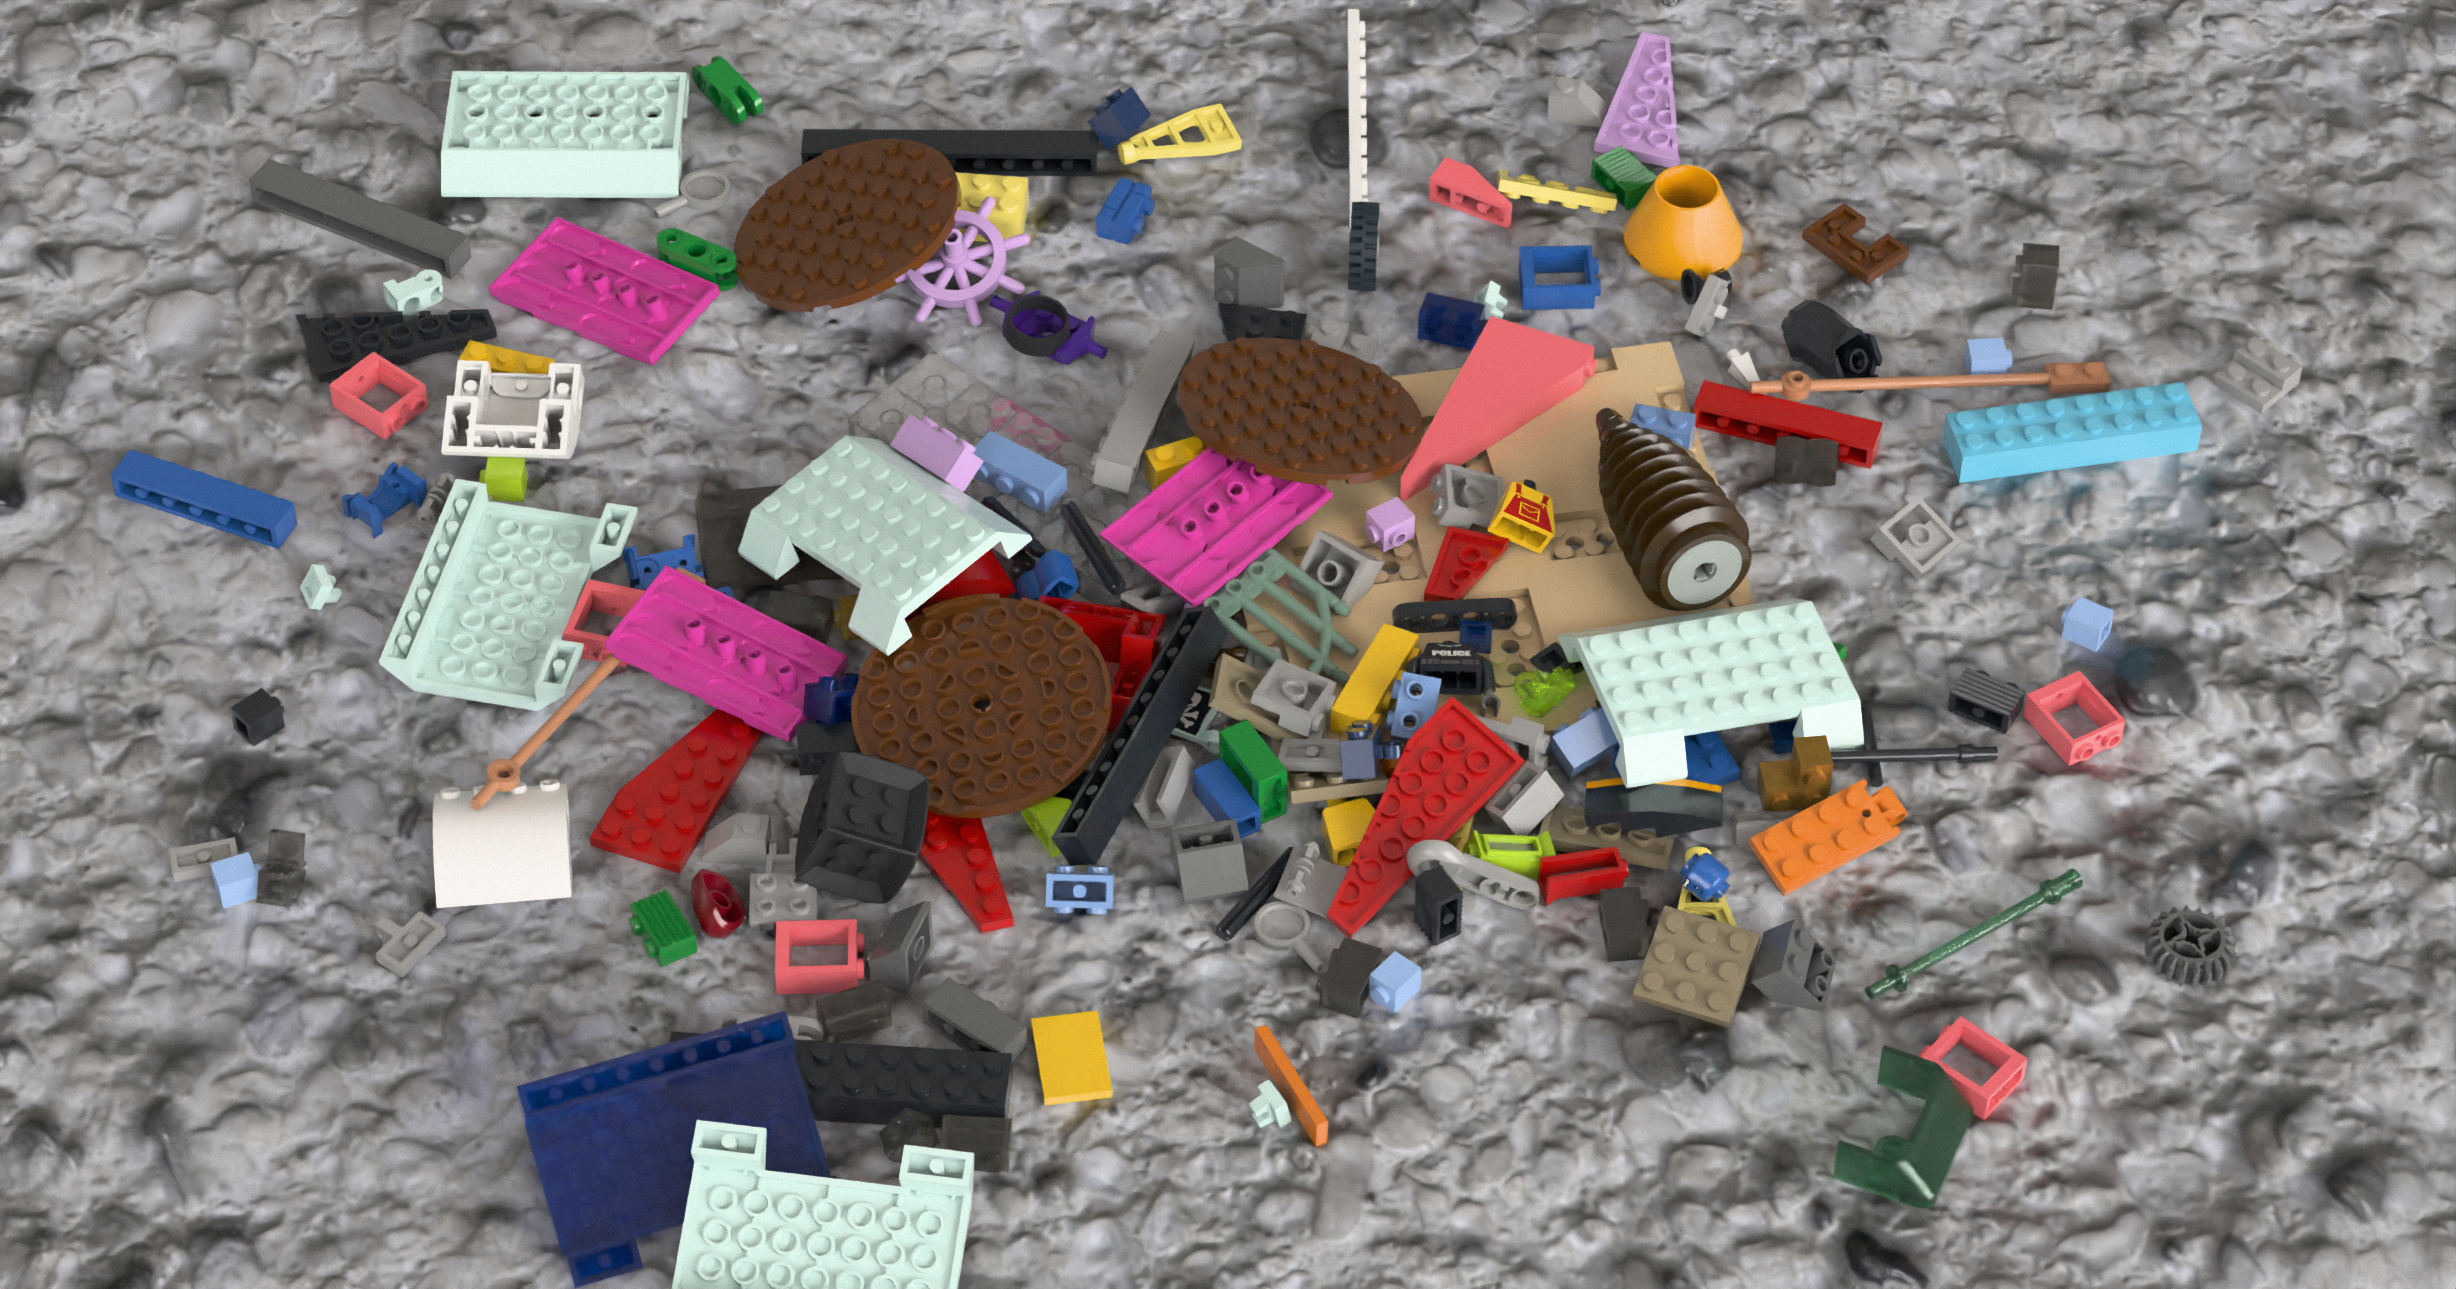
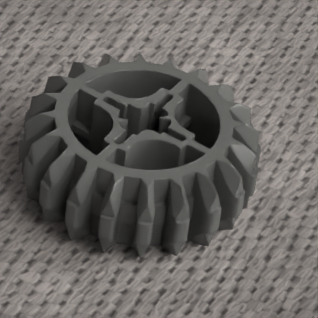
[2144,905,2236,989]

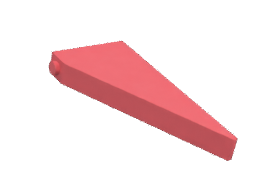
[1400,316,1597,501]

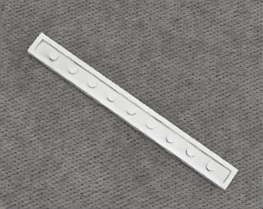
[1347,9,1368,228]

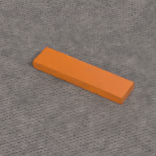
[1254,1025,1328,1147]

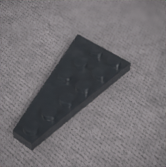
[1218,303,1307,342]
[295,309,497,383]

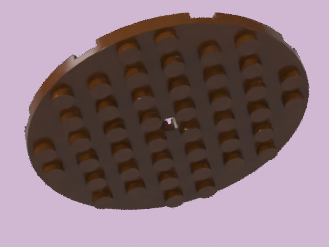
[733,138,962,312]
[1176,337,1423,485]
[851,594,1112,818]

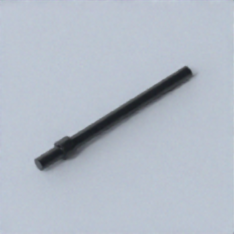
[1830,744,1998,764]

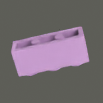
[890,414,984,492]

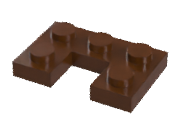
[1802,203,1909,285]

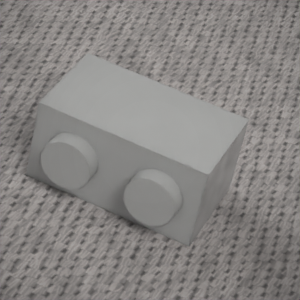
[1483,760,1565,836]

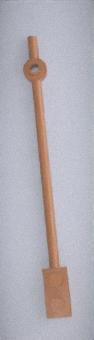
[1749,362,2111,401]
[470,567,706,810]

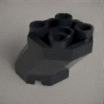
[1781,300,1882,394]

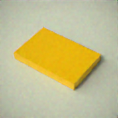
[1031,1010,1112,1105]

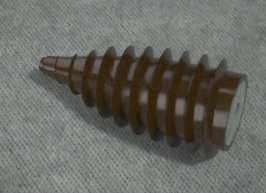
[1596,408,1752,611]

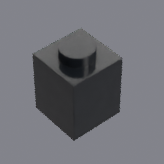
[230,688,285,747]

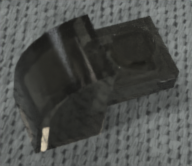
[256,829,307,907]

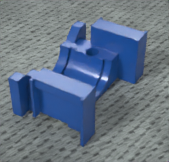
[342,462,428,539]
[623,534,704,591]

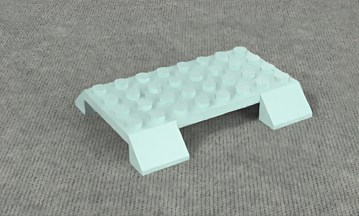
[738,435,1032,656]
[379,479,638,711]
[1558,598,1864,788]
[672,1120,975,1289]

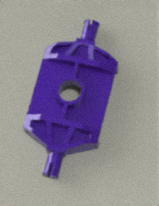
[990,290,1108,364]

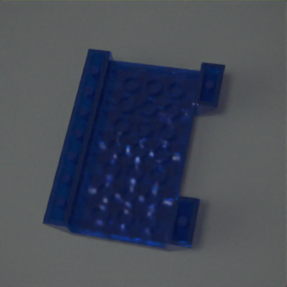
[516,1010,836,1289]

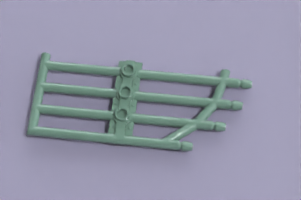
[1113,547,1359,686]

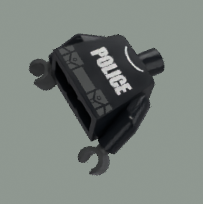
[1406,640,1501,717]

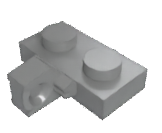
[1684,274,1730,337]
[1278,722,1342,772]
[374,911,446,978]

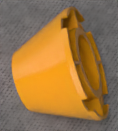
[1623,165,1743,281]

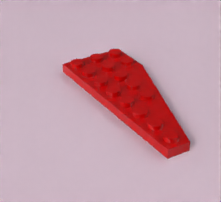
[1326,696,1525,939]
[590,708,765,873]

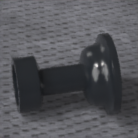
[1681,268,1732,305]

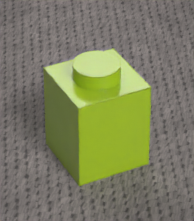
[480,457,528,502]

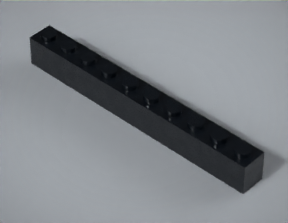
[801,129,1098,176]
[1052,606,1228,866]

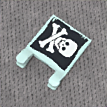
[1171,686,1220,754]

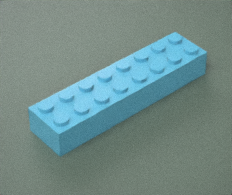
[1943,382,2202,483]

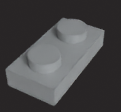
[169,837,238,882]

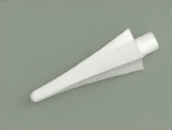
[1727,349,1767,395]

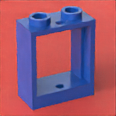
[1518,245,1601,310]

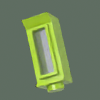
[1462,830,1556,880]

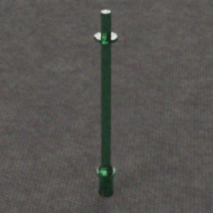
[1865,868,2083,999]

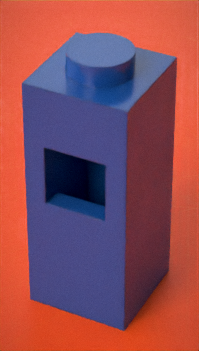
[1193,758,1261,839]

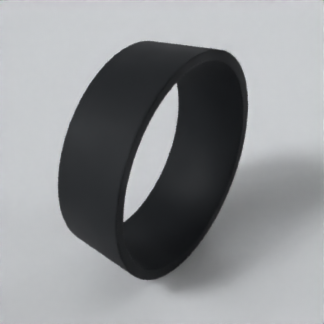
[1004,295,1071,357]

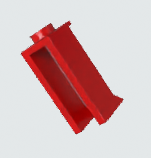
[1537,846,1629,906]

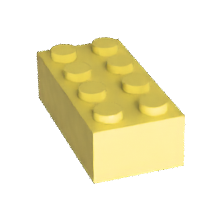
[955,172,1029,242]

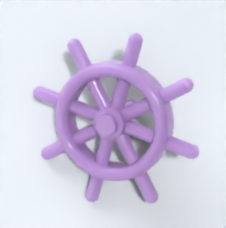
[895,196,1030,327]

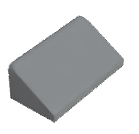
[1731,810,1797,847]

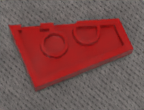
[1424,526,1509,601]

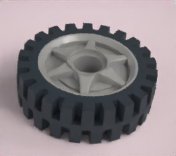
[1348,202,1380,291]

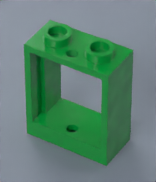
[1219,720,1287,825]

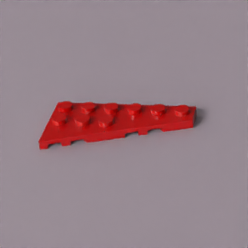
[918,811,1014,933]

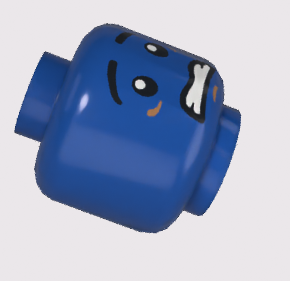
[1680,853,1730,902]

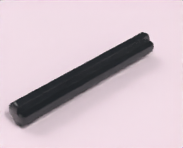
[1061,501,1126,596]
[1216,847,1293,941]

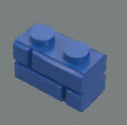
[1096,178,1155,245]

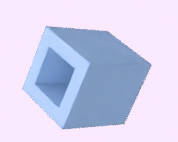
[1964,338,2012,375]
[2061,596,2114,652]
[210,852,265,908]
[1369,951,1421,1013]

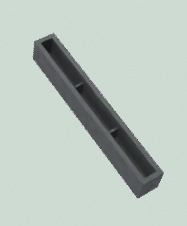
[249,159,471,279]

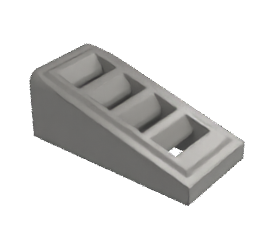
[1120,582,1184,615]

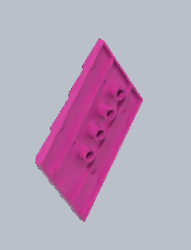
[488,217,721,366]
[1099,447,1333,607]
[604,565,849,743]

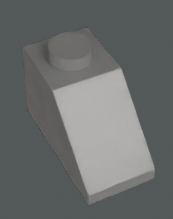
[1547,76,1609,128]
[701,813,772,866]

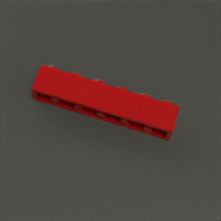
[1693,380,1883,469]

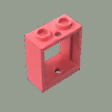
[329,352,429,440]
[563,579,645,667]
[2023,671,2125,766]
[775,919,865,995]
[1917,1016,2028,1120]

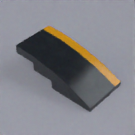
[1584,778,1723,838]

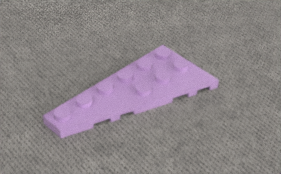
[1594,31,1680,168]

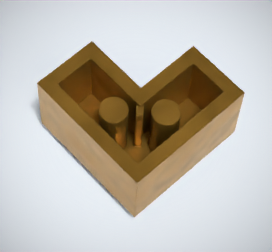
[1757,735,1833,812]

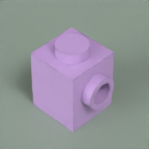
[1364,497,1415,552]

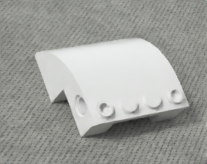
[441,360,585,459]
[433,779,572,908]

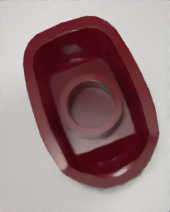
[690,869,747,939]

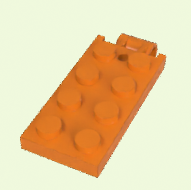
[1748,779,1908,896]

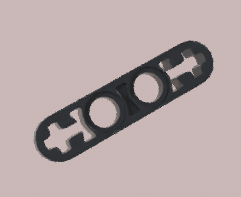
[1392,598,1518,633]

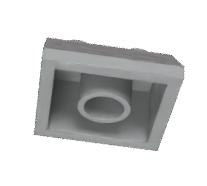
[1290,530,1384,616]

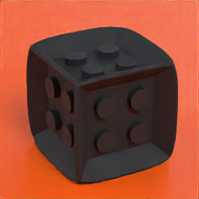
[795,751,930,904]

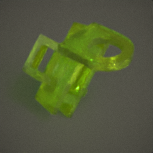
[1514,667,1578,719]

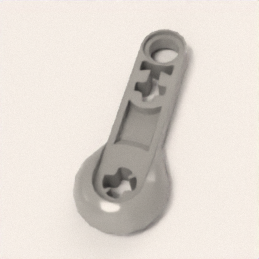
[1406,840,1540,910]

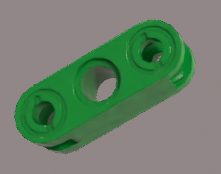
[691,55,764,125]
[656,228,738,291]

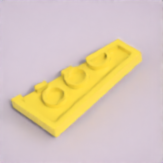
[1496,168,1617,214]

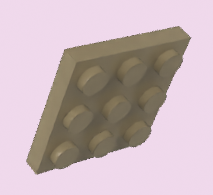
[1632,906,1761,1028]

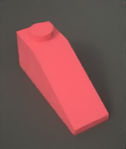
[1429,157,1512,229]

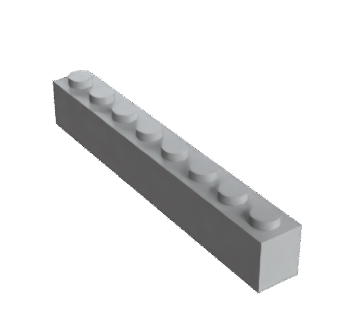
[1090,330,1195,493]

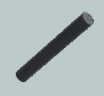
[1861,706,1883,787]

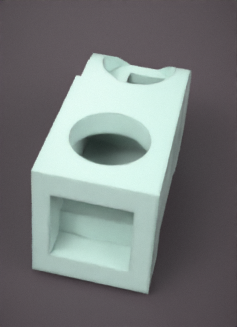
[383,270,443,316]

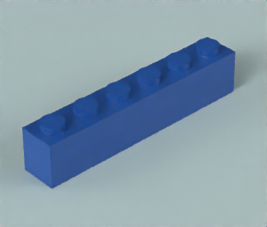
[111,449,297,549]

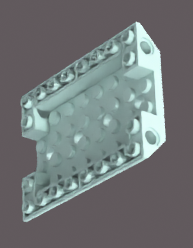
[441,71,691,198]

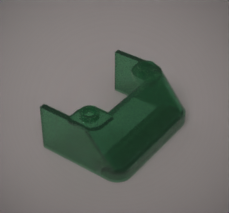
[1833,1045,1973,1208]

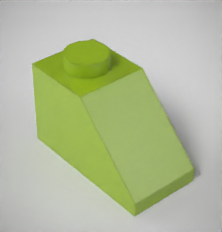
[1020,796,1072,858]

